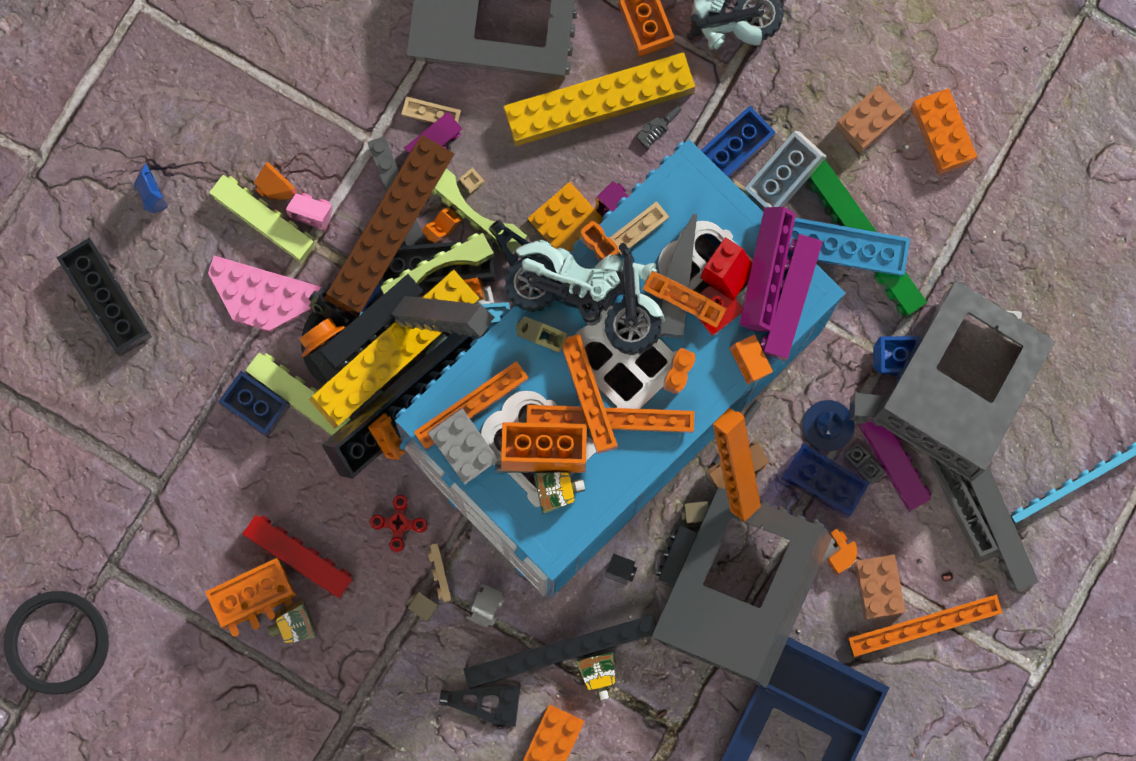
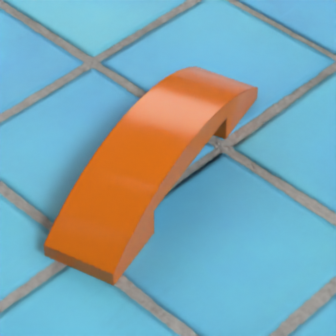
[643,270,726,328]

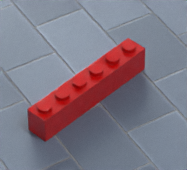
[243,515,353,600]

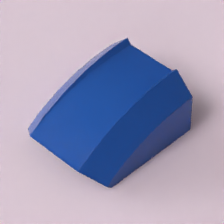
[134,164,168,213]
[873,336,919,376]

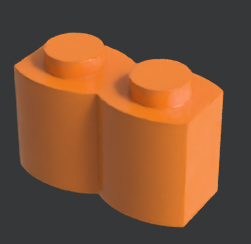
[580,221,619,262]
[663,348,695,395]

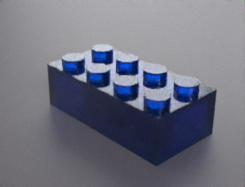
[782,443,870,518]

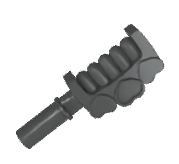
[637,105,682,150]

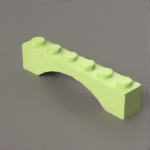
[432,169,527,254]
[380,233,494,295]

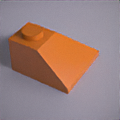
[254,162,297,200]

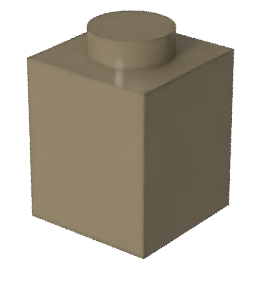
[681,501,709,525]
[407,592,439,623]

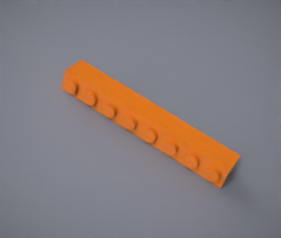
[712,408,761,522]

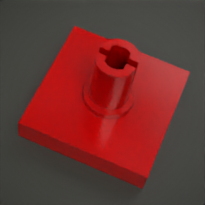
[696,285,743,337]

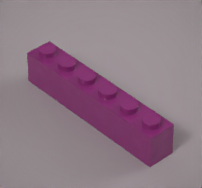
[740,207,796,331]
[760,234,823,361]
[857,422,931,512]

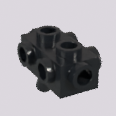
[308,284,352,327]

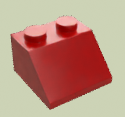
[699,237,753,300]

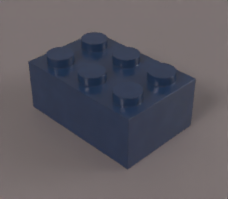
[218,371,290,438]

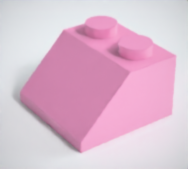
[286,193,333,231]

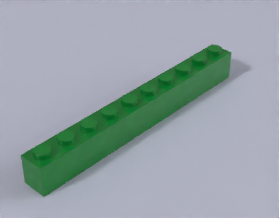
[807,160,927,318]

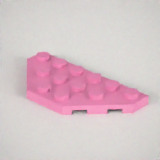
[208,256,322,332]

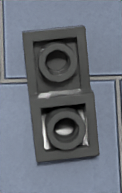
[843,442,885,485]

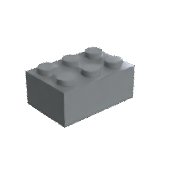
[427,408,499,484]

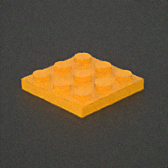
[527,182,603,253]

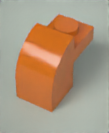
[421,207,463,243]
[827,529,857,575]

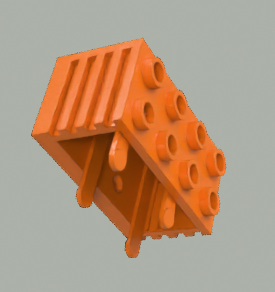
[205,558,297,637]

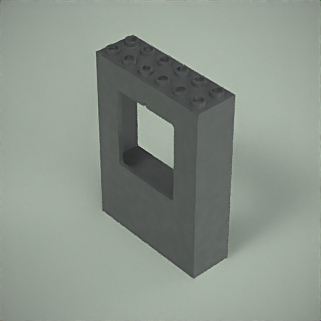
[407,0,579,79]
[873,280,1055,482]
[652,487,832,688]

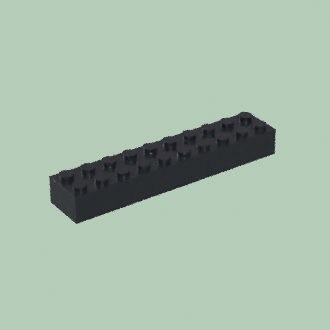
[321,333,476,479]

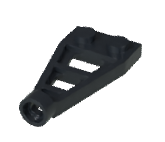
[488,219,545,293]
[439,685,520,727]

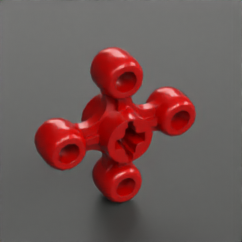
[370,495,428,553]

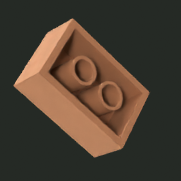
[835,85,905,154]
[854,554,906,620]

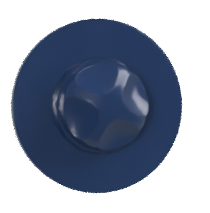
[803,400,854,451]

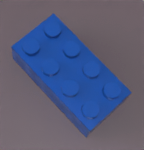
[701,106,776,179]

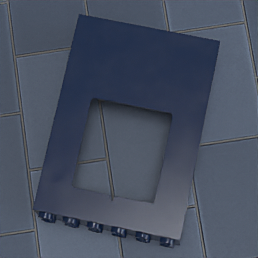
[719,637,890,761]

